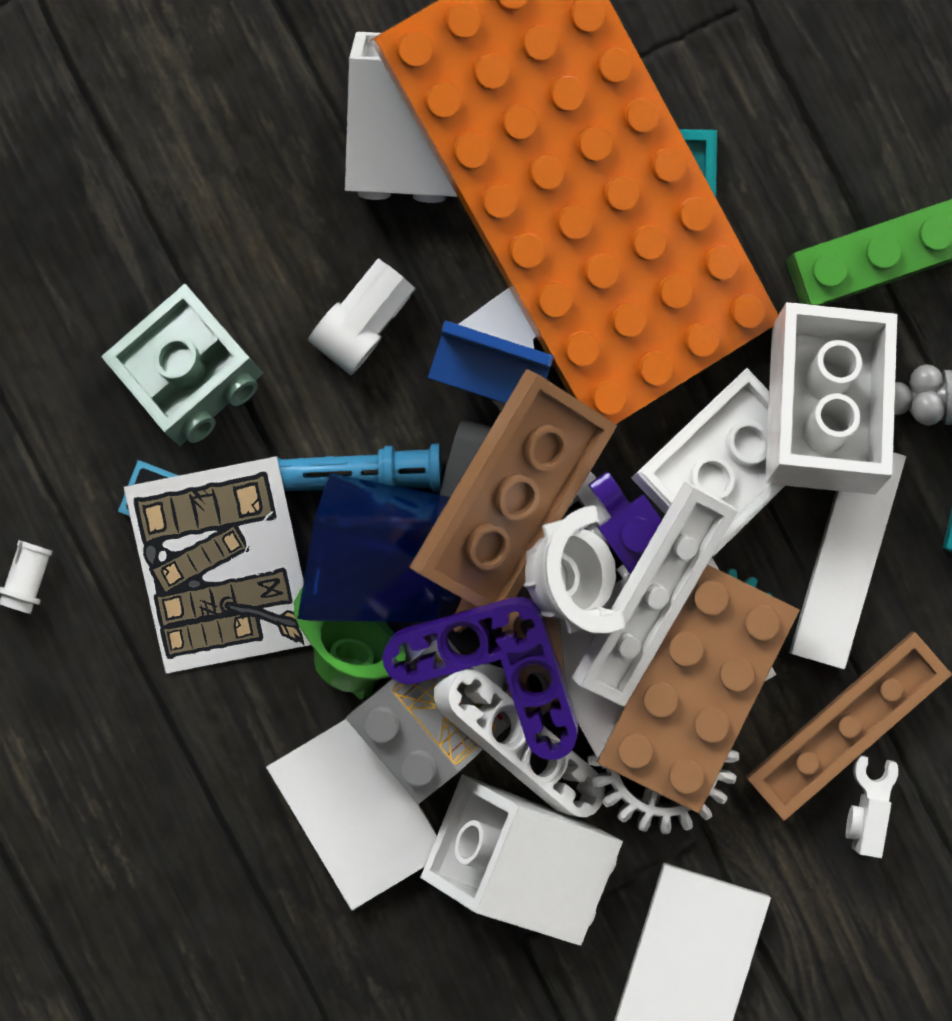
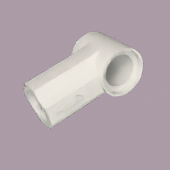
[308,258,415,375]

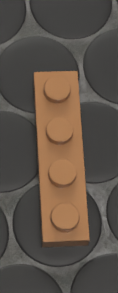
[746,632,952,821]

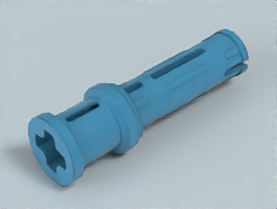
[277,443,443,496]

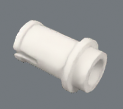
[0,540,53,614]

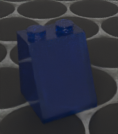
[297,473,454,622]

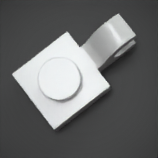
[846,755,898,858]

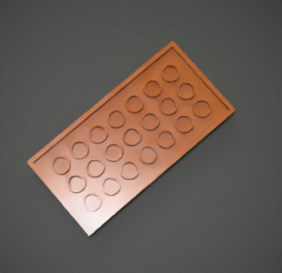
[370,0,779,424]

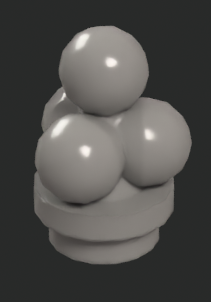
[894,364,952,426]

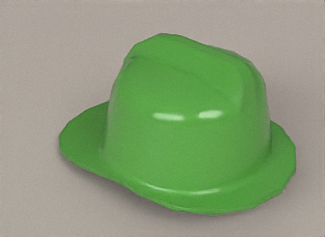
[294,580,406,700]

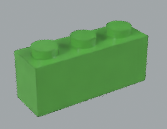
[786,199,952,306]

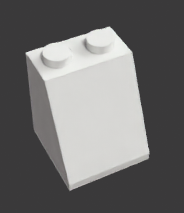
[345,32,457,203]
[420,774,623,946]

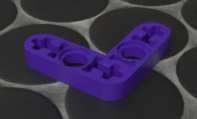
[382,597,578,760]

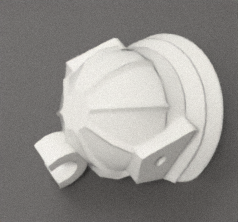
[523,505,625,633]

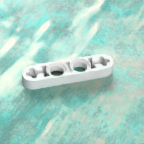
[434,669,605,817]

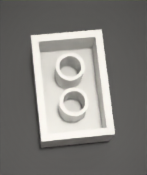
[765,302,897,495]

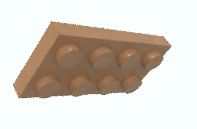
[410,369,617,607]
[597,564,800,813]

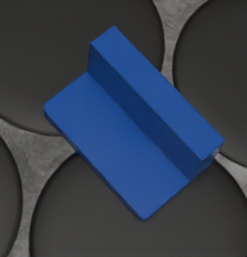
[428,320,554,404]

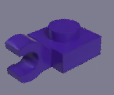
[588,472,662,574]

